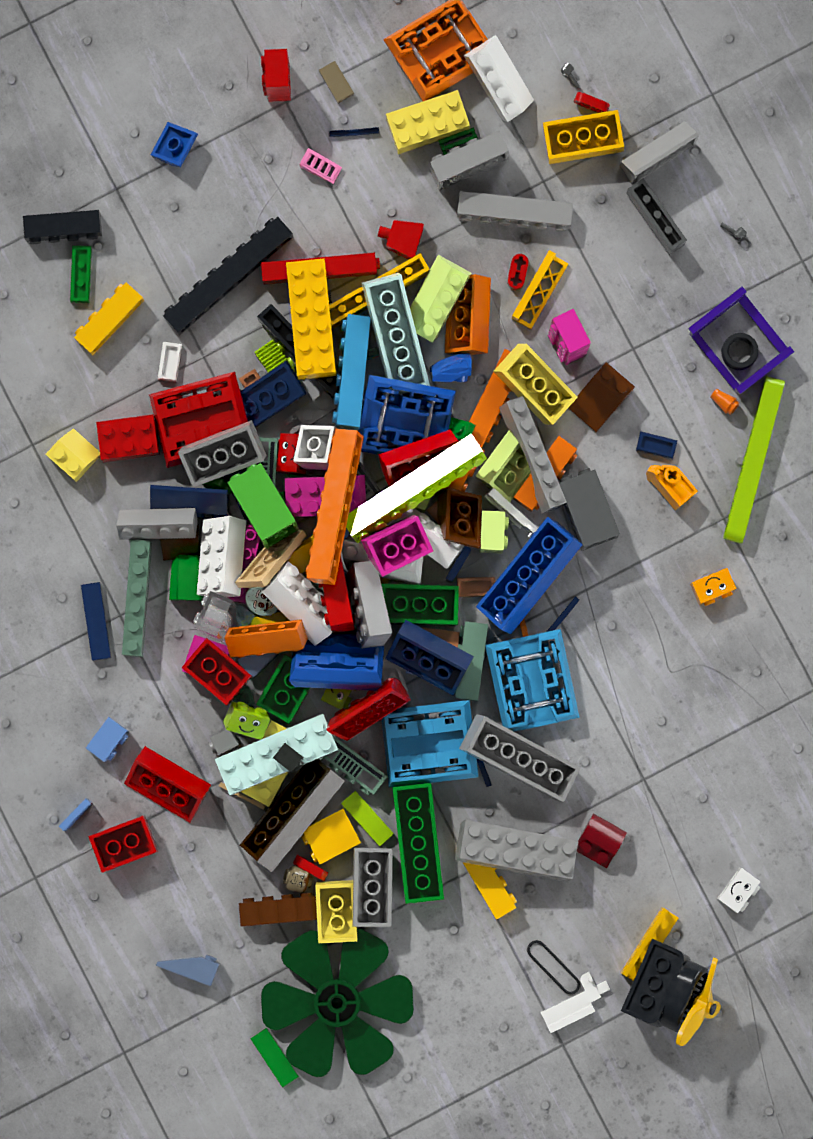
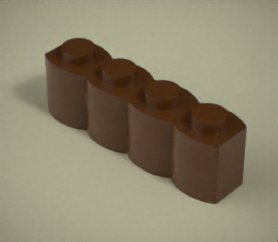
[239,892,317,927]

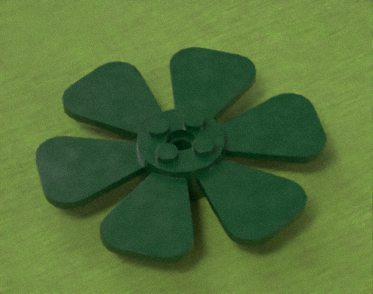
[261,928,414,1077]

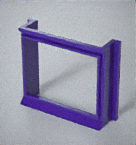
[688,286,795,394]

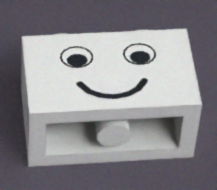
[717,867,760,913]

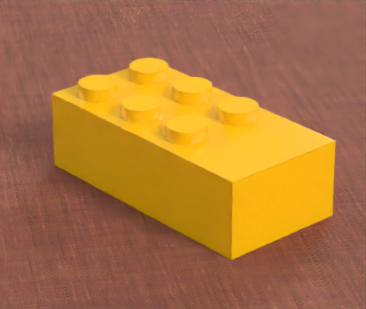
[543,110,624,164]

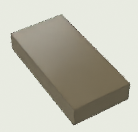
[319,61,354,103]

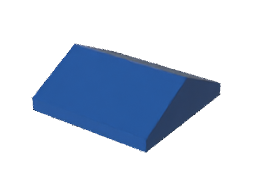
[150,122,198,167]

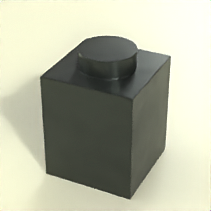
[273,743,304,773]

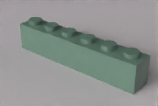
[122,539,152,657]

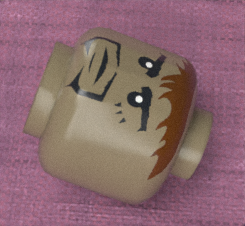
[283,865,313,893]

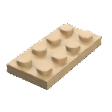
[235,530,306,588]

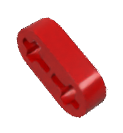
[574,92,610,113]
[507,254,529,290]
[293,855,329,881]

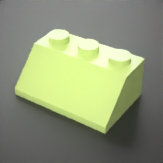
[476,430,531,502]

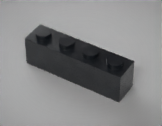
[23,210,102,244]

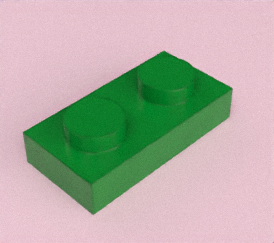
[448,417,476,441]

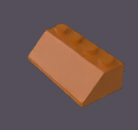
[445,274,491,355]

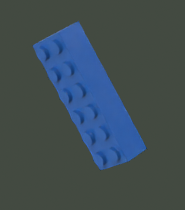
[476,517,583,634]

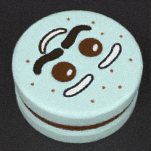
[245,587,278,616]

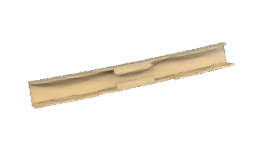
[219,782,266,810]

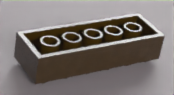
[239,759,345,872]

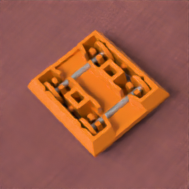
[383,0,488,101]

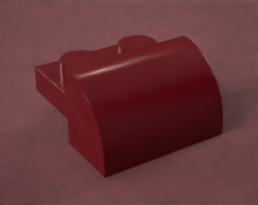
[577,813,627,869]

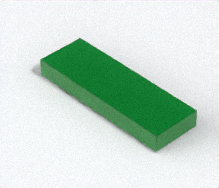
[70,245,92,303]
[250,1027,299,1088]

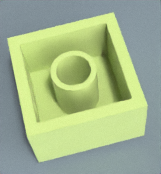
[480,511,509,554]

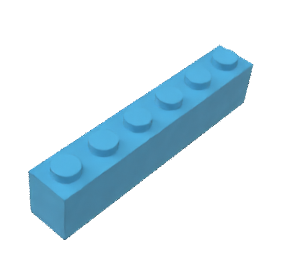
[332,314,371,431]

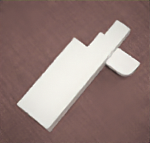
[483,488,538,538]
[541,972,610,1033]

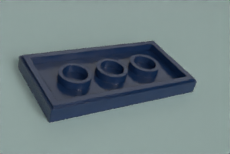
[240,361,307,428]

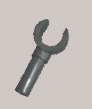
[561,62,580,89]
[720,222,747,241]

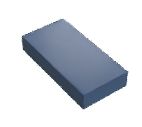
[59,798,93,831]

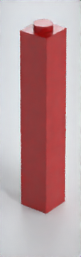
[261,252,380,285]

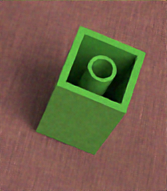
[227,463,299,549]

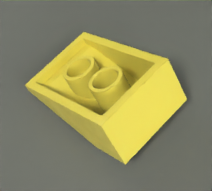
[315,880,357,943]

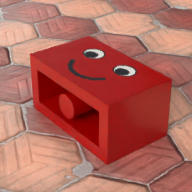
[276,433,306,475]

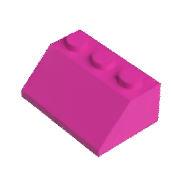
[361,515,433,577]

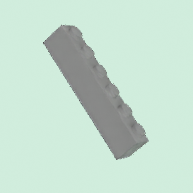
[457,191,573,231]

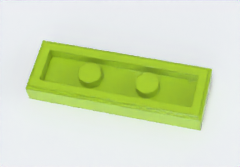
[341,791,394,846]

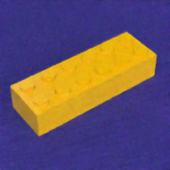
[286,259,336,380]

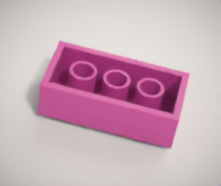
[547,309,591,365]
[285,475,366,517]

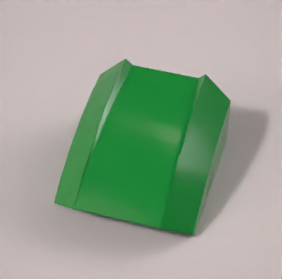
[169,555,209,602]

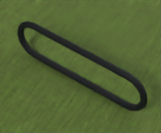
[527,940,580,995]

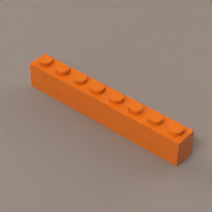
[442,349,513,492]
[306,429,364,585]

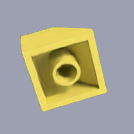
[46,429,100,482]

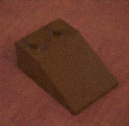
[568,362,635,432]
[437,487,482,549]

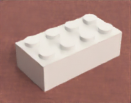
[197,516,246,599]
[262,561,332,646]

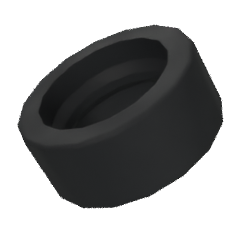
[721,333,759,370]

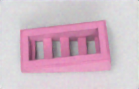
[300,148,342,185]

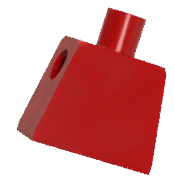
[377,220,424,260]

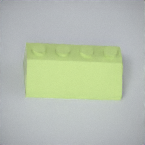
[410,255,472,343]

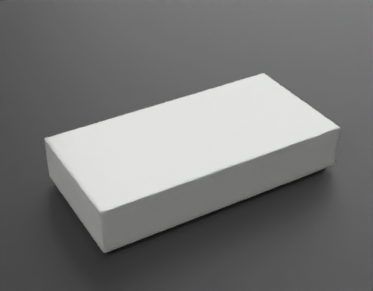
[158,342,182,382]

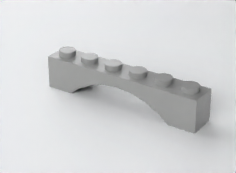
[499,396,567,514]

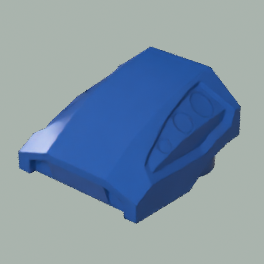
[430,353,472,382]

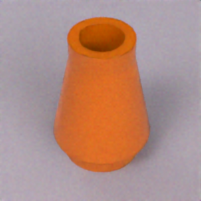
[710,389,740,415]

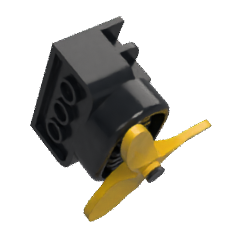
[621,939,721,1046]

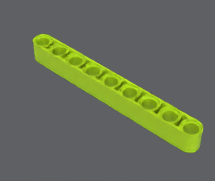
[723,376,785,544]

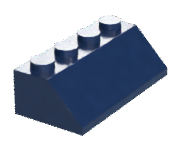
[150,485,230,519]
[385,620,474,695]

